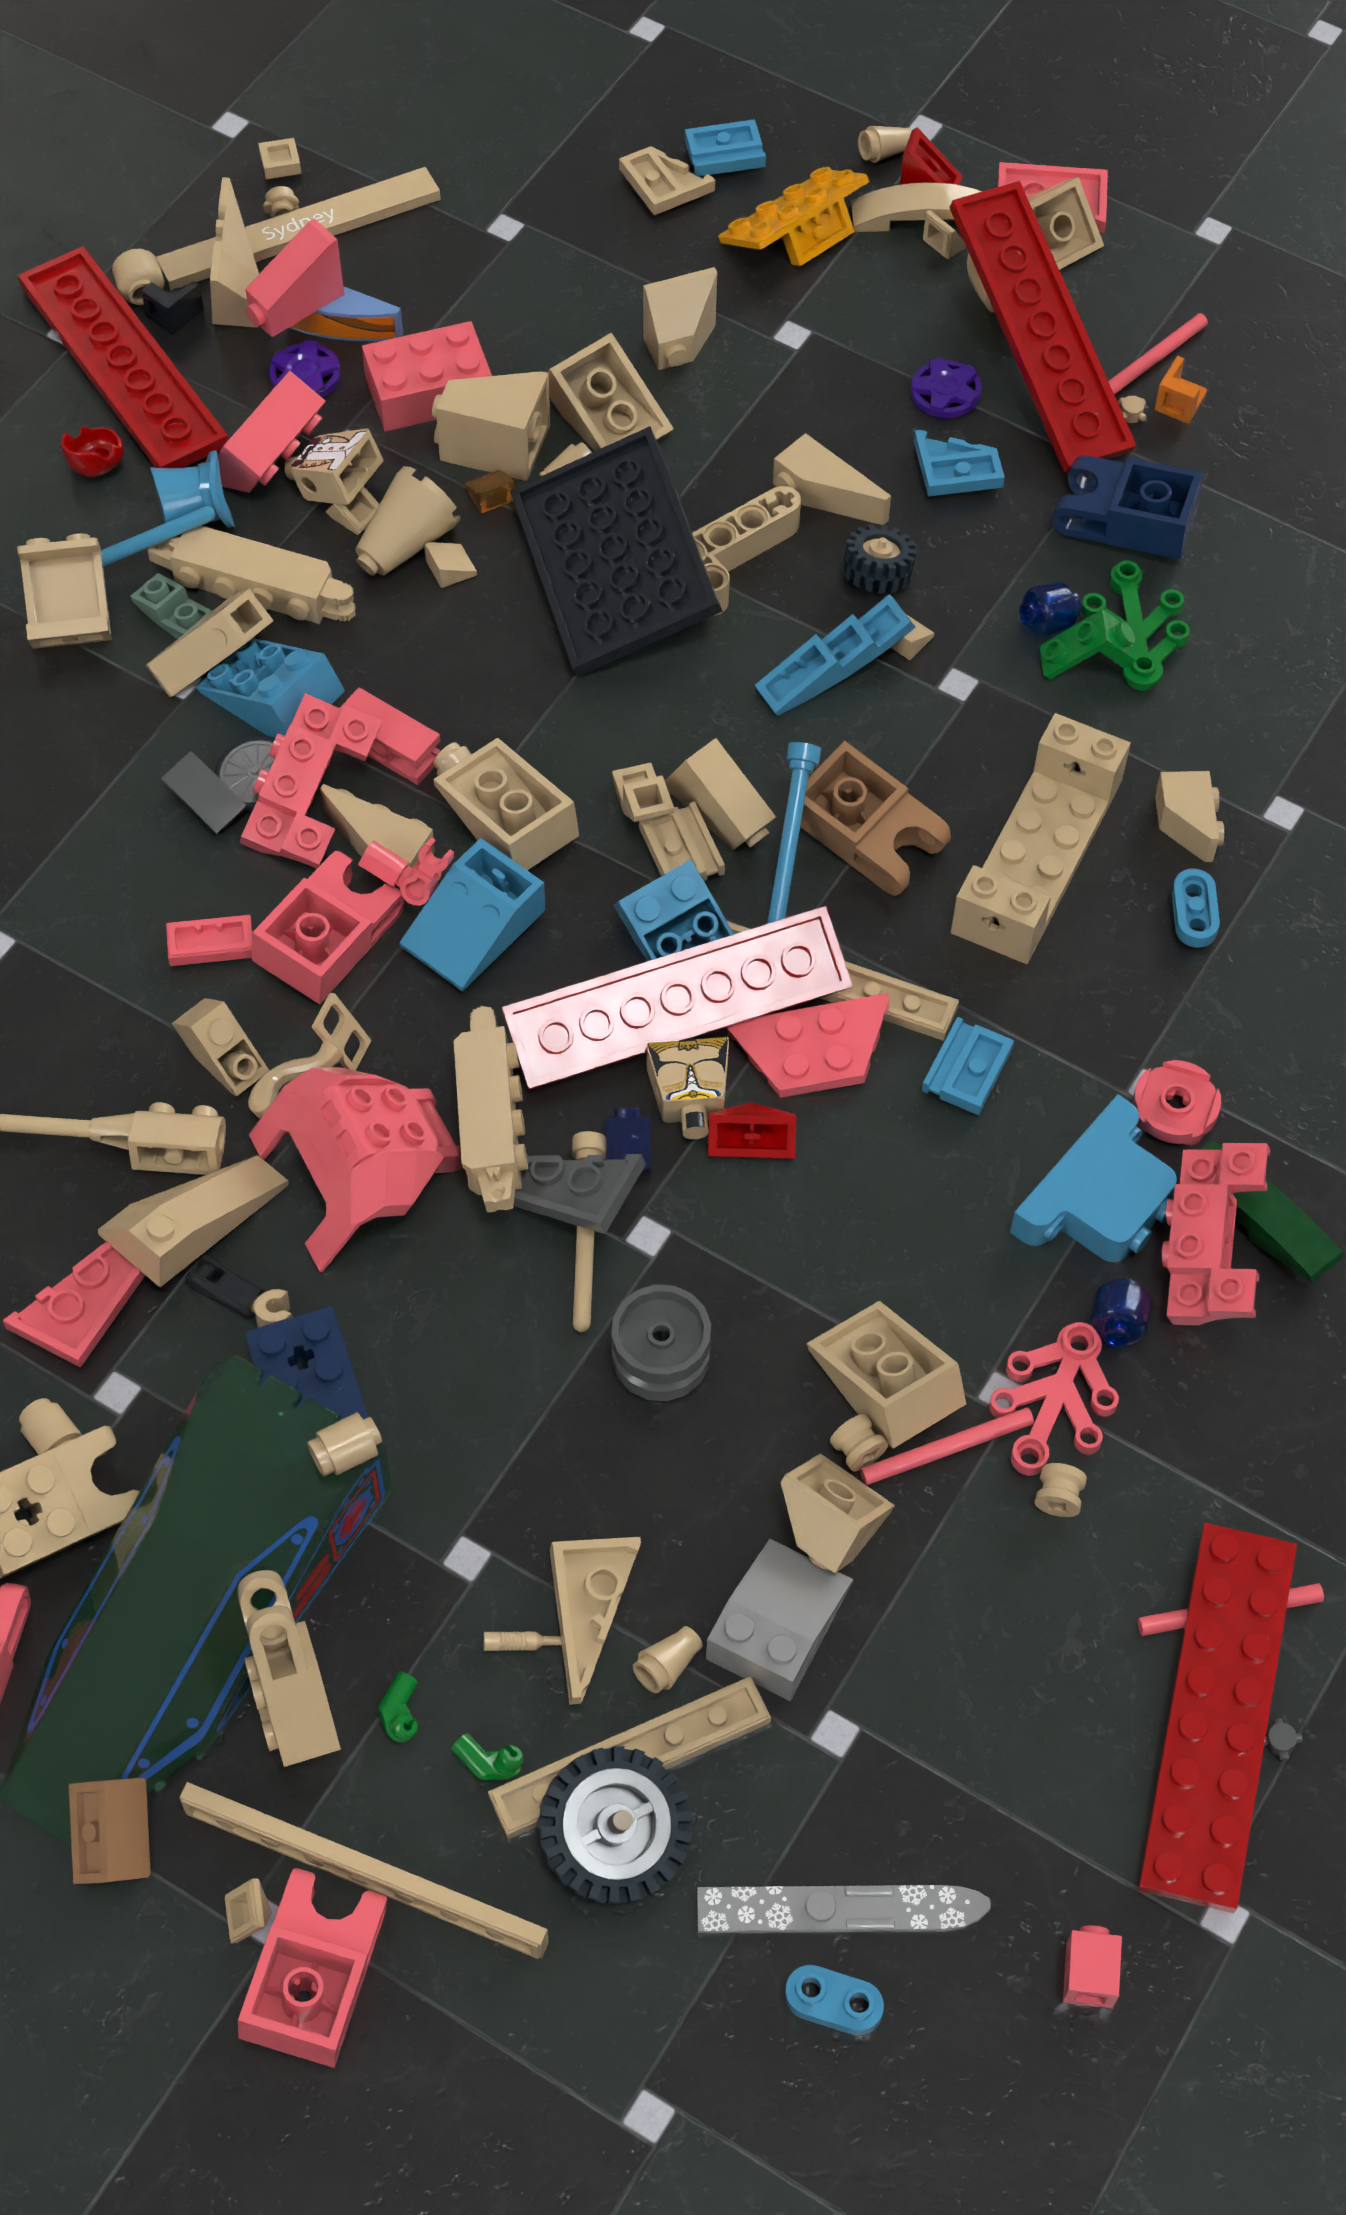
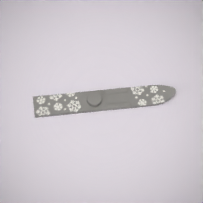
[697,1885,991,1933]

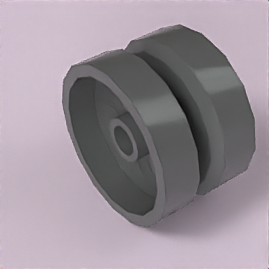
[611,1284,711,1401]

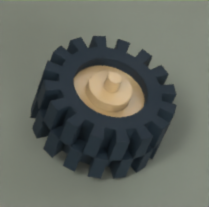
[842,524,917,593]

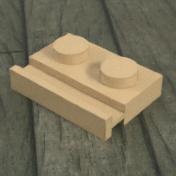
[639,801,725,881]

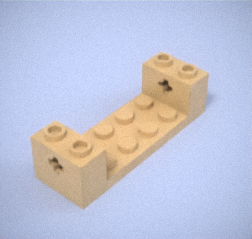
[951,713,1131,964]

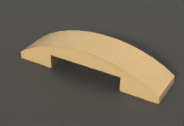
[851,183,982,232]

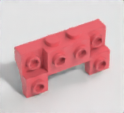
[240,693,382,869]
[1162,1143,1270,1325]

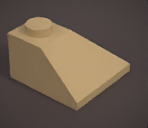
[1027,177,1104,270]
[643,267,717,370]
[781,1453,895,1573]

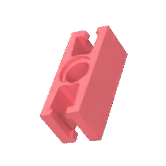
[340,687,441,785]

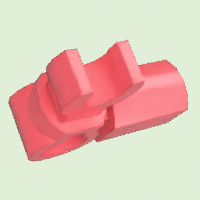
[358,838,454,906]

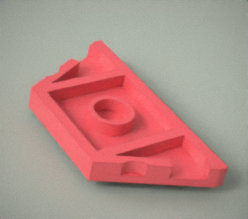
[727,993,889,1098]

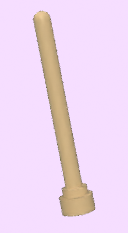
[572,1131,607,1332]

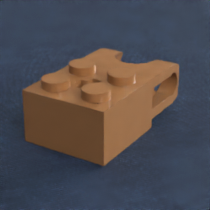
[800,741,951,896]

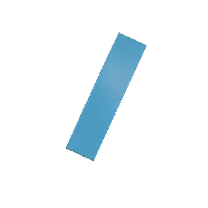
[755,594,916,716]

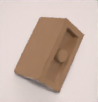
[69,1778,151,1884]

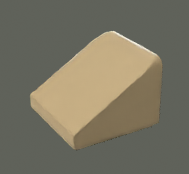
[923,210,966,259]
[326,486,380,535]
[424,542,477,588]
[890,615,934,660]

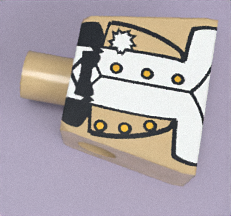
[285,429,384,505]

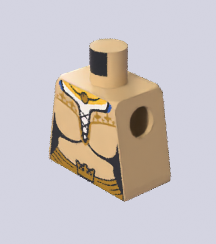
[647,1037,729,1139]

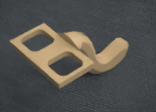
[248,993,371,1118]

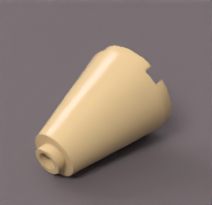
[355,466,461,576]

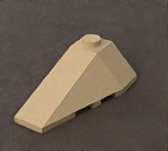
[210,177,259,328]
[98,1155,288,1287]

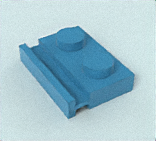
[685,119,766,177]
[922,1017,1014,1115]

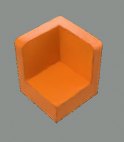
[1154,356,1207,424]

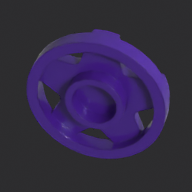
[270,340,341,398]
[911,358,982,418]

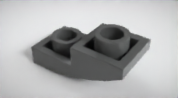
[161,751,247,836]

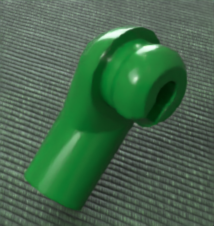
[377,1671,418,1742]
[451,1733,524,1781]

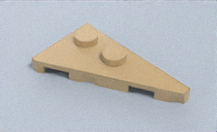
[549,1537,641,1705]

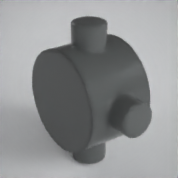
[1264,1718,1303,1761]

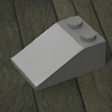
[706,1539,853,1701]

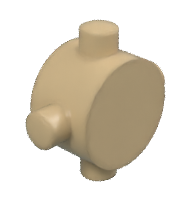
[1118,396,1147,423]

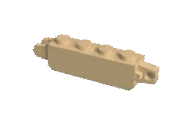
[148,526,356,624]
[454,1005,528,1212]

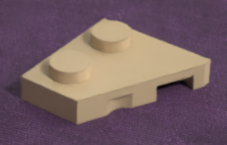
[619,146,715,215]

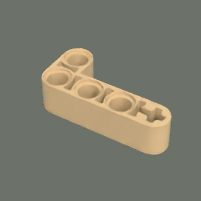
[693,486,801,616]

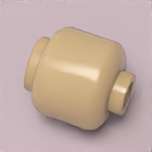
[112,249,164,305]

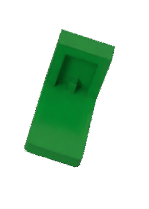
[1040,609,1136,679]

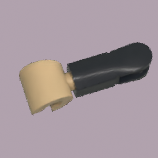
[185,1256,293,1328]

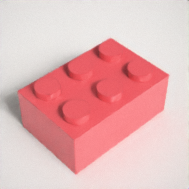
[362,321,492,432]

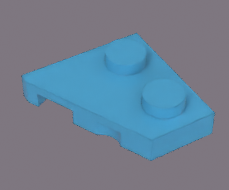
[914,430,1005,497]

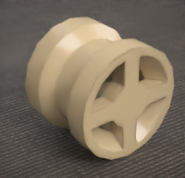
[830,1414,888,1472]
[1035,1463,1087,1517]

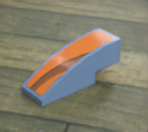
[289,286,403,341]

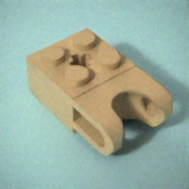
[0,1426,147,1579]
[238,1570,341,1767]

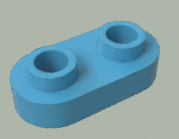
[1172,869,1220,948]
[785,1965,884,2035]

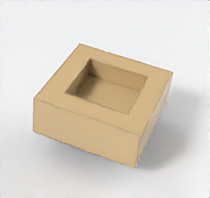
[258,138,301,179]

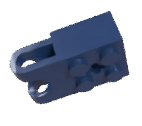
[1052,456,1203,559]
[245,1306,368,1480]

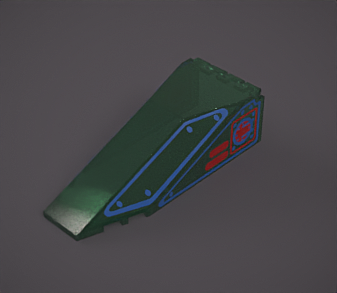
[0,1355,393,1846]

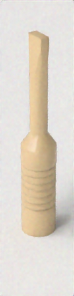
[483,1631,562,1651]

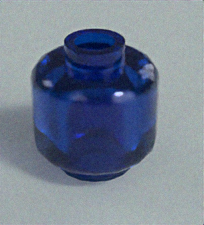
[1019,582,1081,637]
[1090,1278,1152,1347]

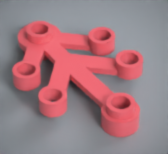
[989,1322,1119,1476]

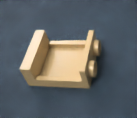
[17,534,112,649]

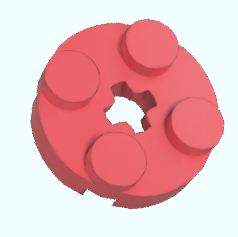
[1133,1060,1221,1145]

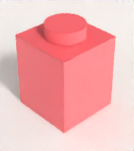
[1063,1925,1122,2009]

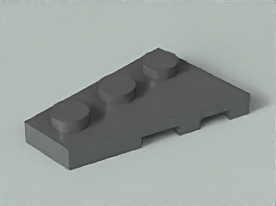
[513,1154,646,1234]

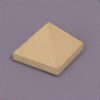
[225,1878,272,1943]

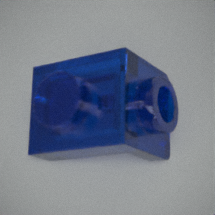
[606,1108,651,1170]

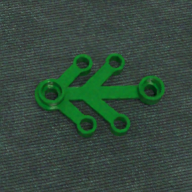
[1081,560,1190,691]

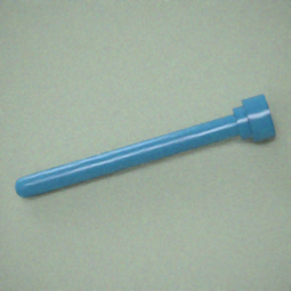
[101,506,215,567]
[767,742,821,924]

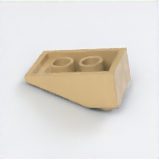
[548,332,674,451]
[433,738,579,870]
[807,1301,966,1448]

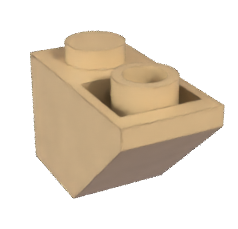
[1155,771,1224,862]
[172,998,270,1096]

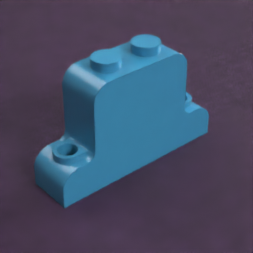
[1010,1094,1177,1262]

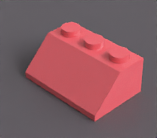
[218,371,326,493]

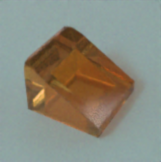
[464,470,515,514]

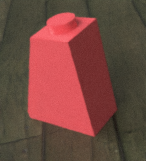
[245,218,344,337]

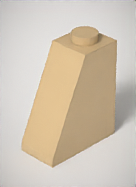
[665,738,776,850]

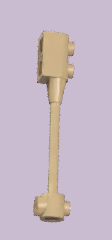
[0,1102,226,1175]

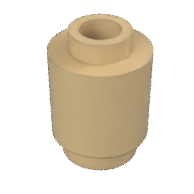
[19,1398,82,1455]
[307,1412,382,1477]

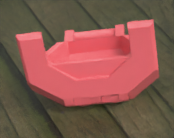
[249,1067,463,1272]

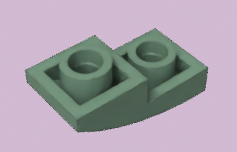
[130,573,212,639]

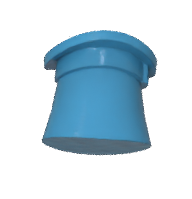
[150,450,235,528]

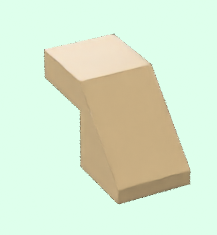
[612,762,674,822]

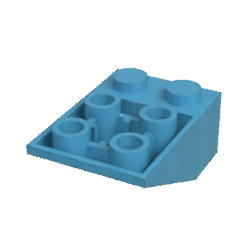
[196,638,345,738]
[399,838,545,992]
[613,860,734,961]

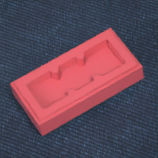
[166,915,252,966]

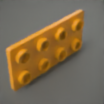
[718,167,869,266]

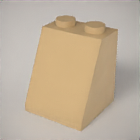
[432,371,550,481]

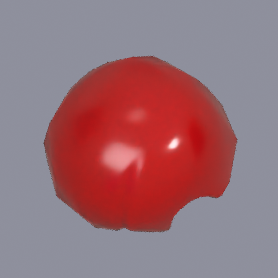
[60,426,124,478]

